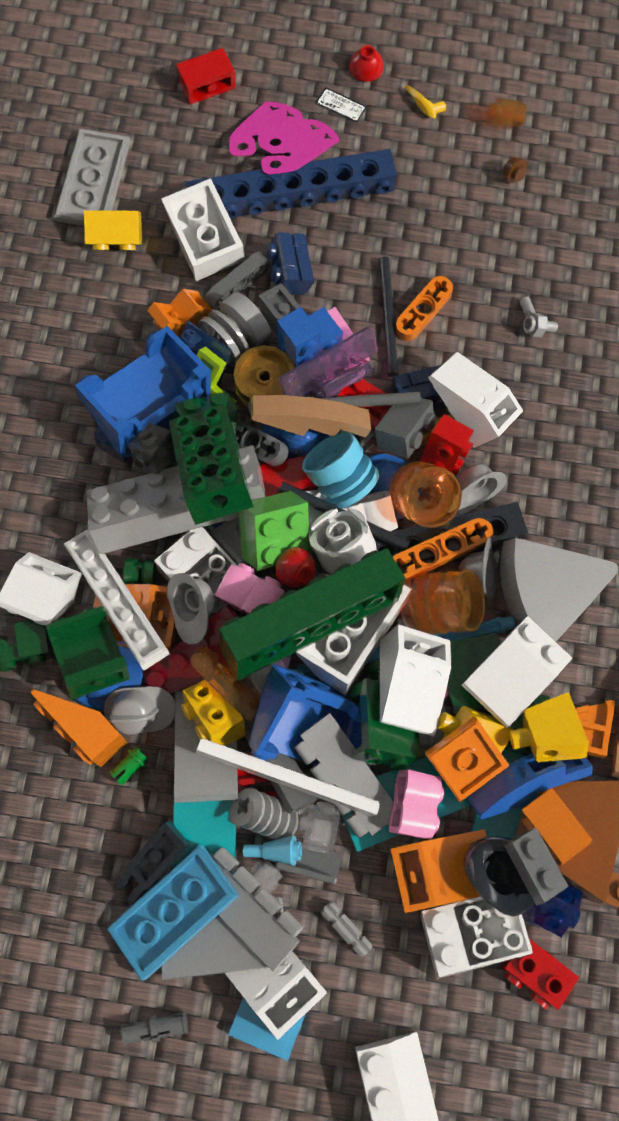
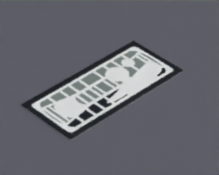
[316,87,367,123]

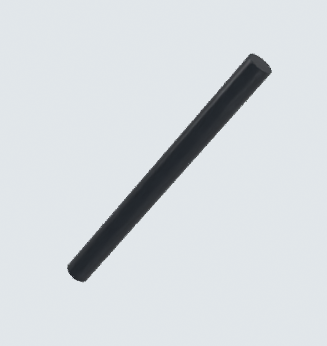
[379,256,398,377]
[278,481,410,551]

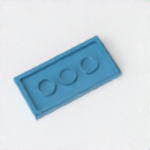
[107,845,240,981]

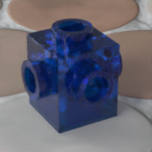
[532,884,583,938]

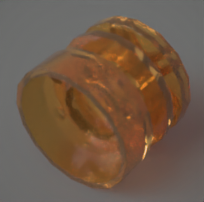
[389,461,462,528]
[410,569,485,635]

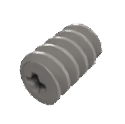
[229,788,299,840]

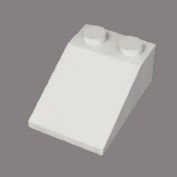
[161,179,245,281]
[462,616,572,728]

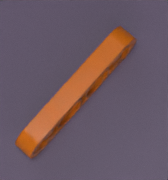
[393,518,493,582]

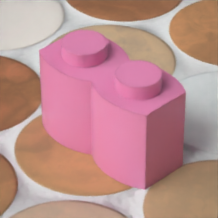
[214,563,285,616]
[389,770,444,840]

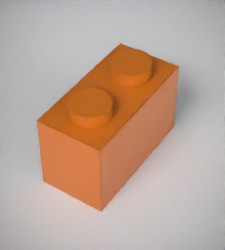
[521,788,592,866]

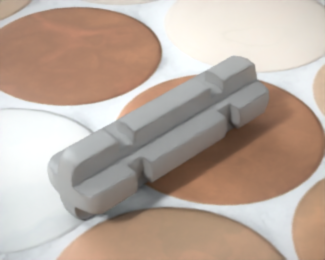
[321,901,372,957]

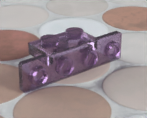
[279,327,378,398]

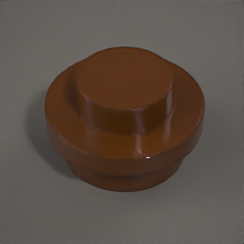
[503,157,527,183]

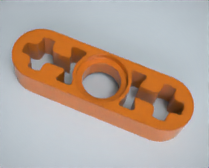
[395,276,453,341]

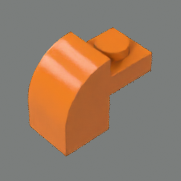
[148,289,213,338]

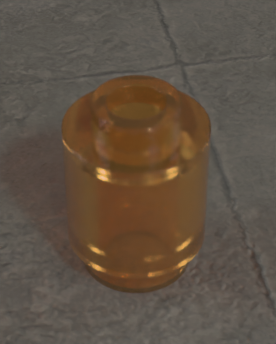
[488,98,527,128]

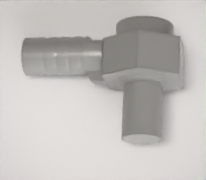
[520,297,558,337]

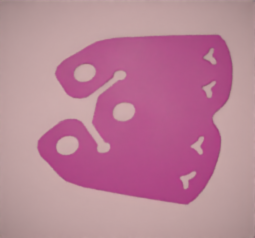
[229,102,339,174]

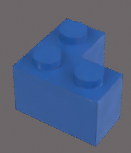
[277,307,343,372]

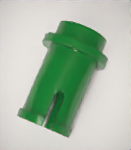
[109,746,149,786]

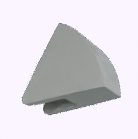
[500,538,618,642]

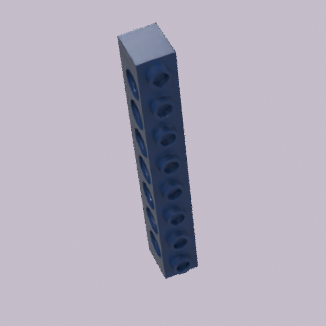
[185,149,397,219]

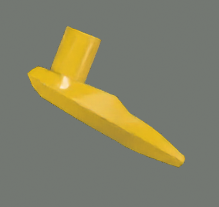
[404,85,446,119]

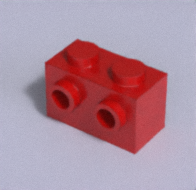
[417,414,474,483]
[500,938,580,1010]

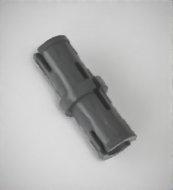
[121,1011,188,1046]

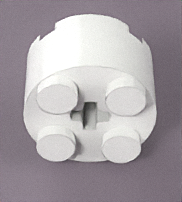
[309,507,377,574]

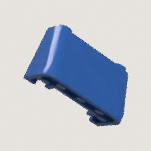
[75,326,211,458]
[249,664,362,765]

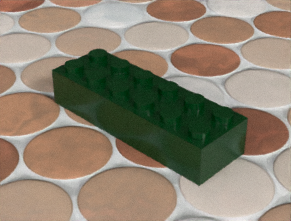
[219,548,406,681]

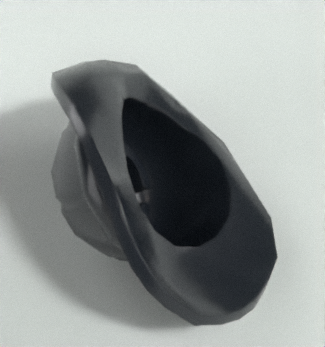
[464,836,535,917]

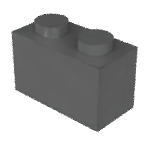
[375,392,436,459]

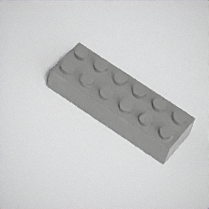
[87,445,266,554]

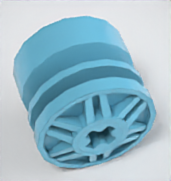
[302,432,379,508]

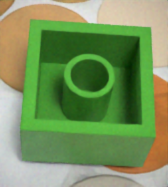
[239,491,310,571]

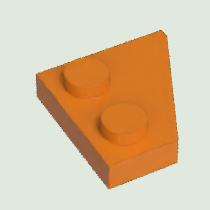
[576,700,615,759]

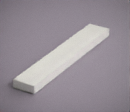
[64,529,170,670]
[196,739,380,817]

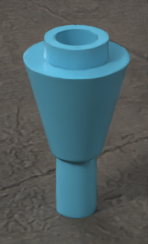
[243,835,302,866]

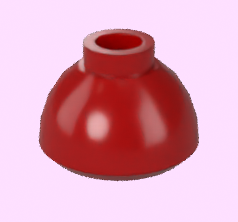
[349,45,384,82]
[276,547,316,588]

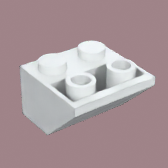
[0,552,82,625]

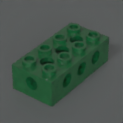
[169,404,254,525]

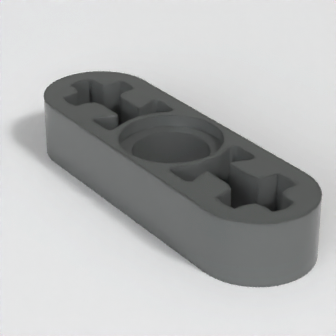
[204,252,270,311]
[235,419,288,467]

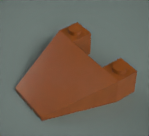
[515,781,619,911]

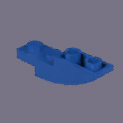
[467,753,593,820]

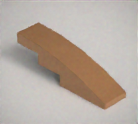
[250,395,371,437]

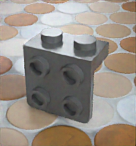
[505,828,568,906]

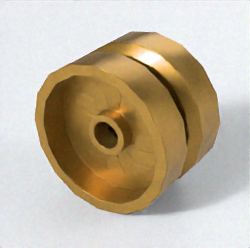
[234,345,296,412]

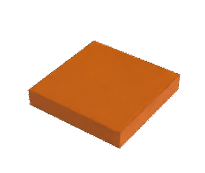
[425,716,509,802]

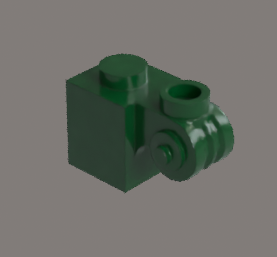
[0,620,54,672]

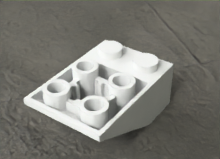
[428,352,523,448]
[154,527,238,620]
[380,625,451,736]
[420,897,533,979]
[225,951,327,1040]

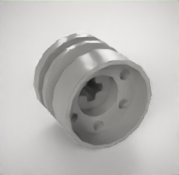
[198,292,271,367]

